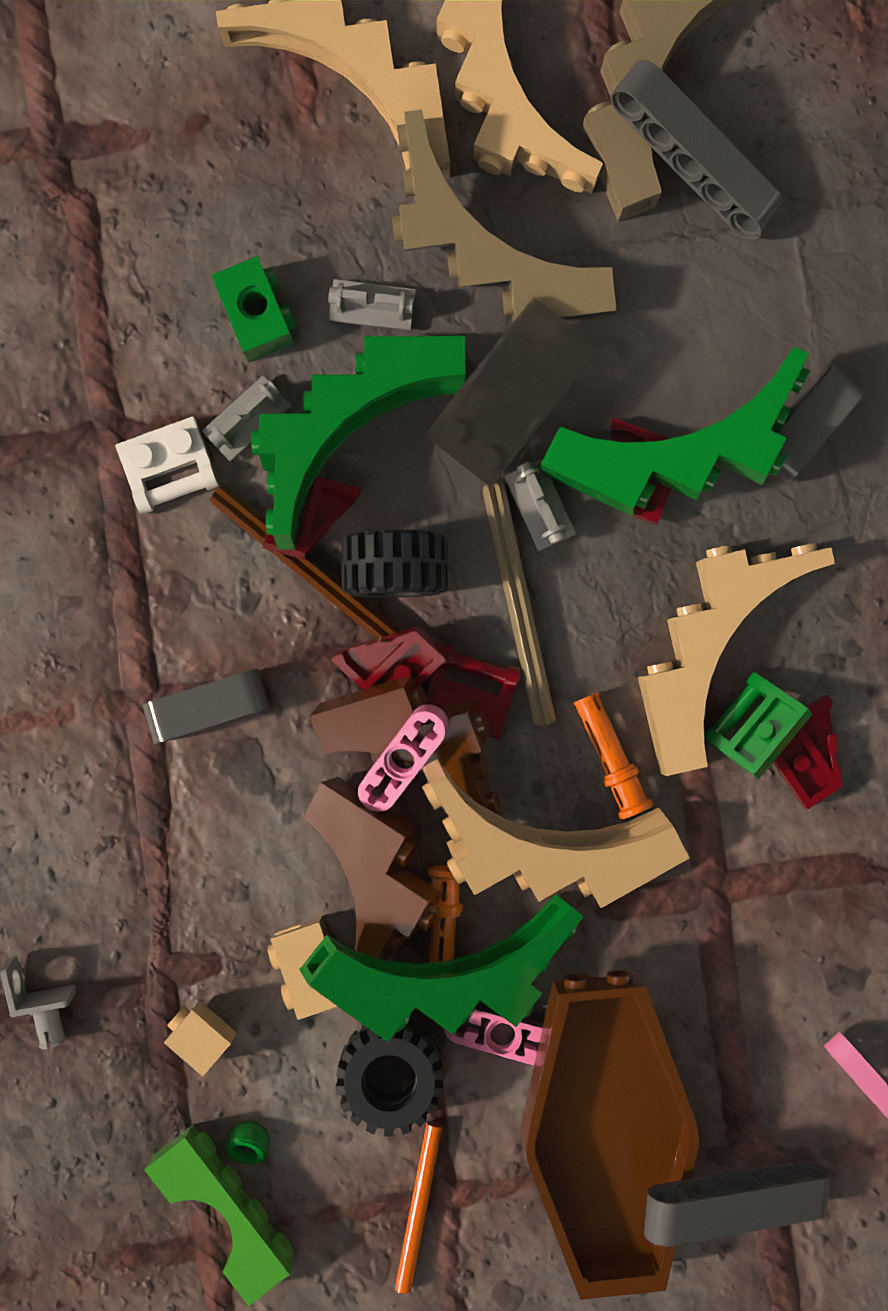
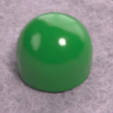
[225,1120,269,1165]

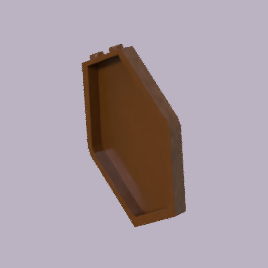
[521,969,699,1300]

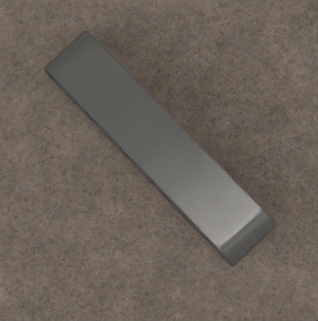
[611,60,783,240]
[644,1161,831,1247]

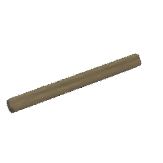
[482,482,556,726]

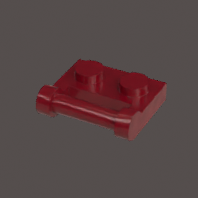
[426,643,522,739]

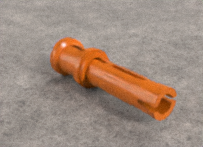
[574,692,654,820]
[427,865,463,963]

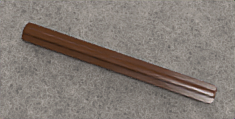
[210,485,401,639]

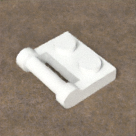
[115,416,220,515]

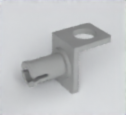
[0,956,76,1049]

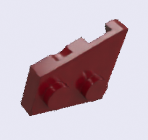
[262,476,361,559]
[331,626,449,690]
[773,695,843,810]

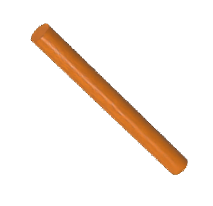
[395,1121,443,1294]

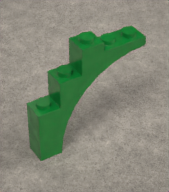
[251,336,465,550]
[541,346,811,517]
[299,894,584,1042]

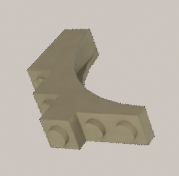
[581,0,737,222]
[392,109,616,324]

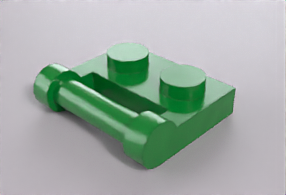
[704,672,813,780]

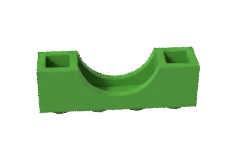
[144,1124,294,1306]

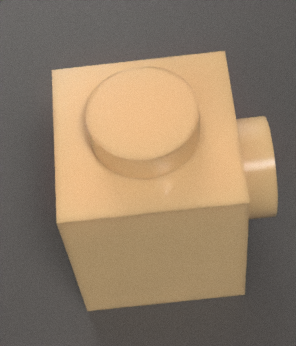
[164,1000,237,1077]

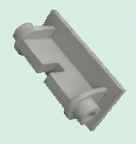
[328,279,416,331]
[202,376,291,462]
[504,459,576,551]

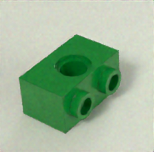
[211,256,297,362]

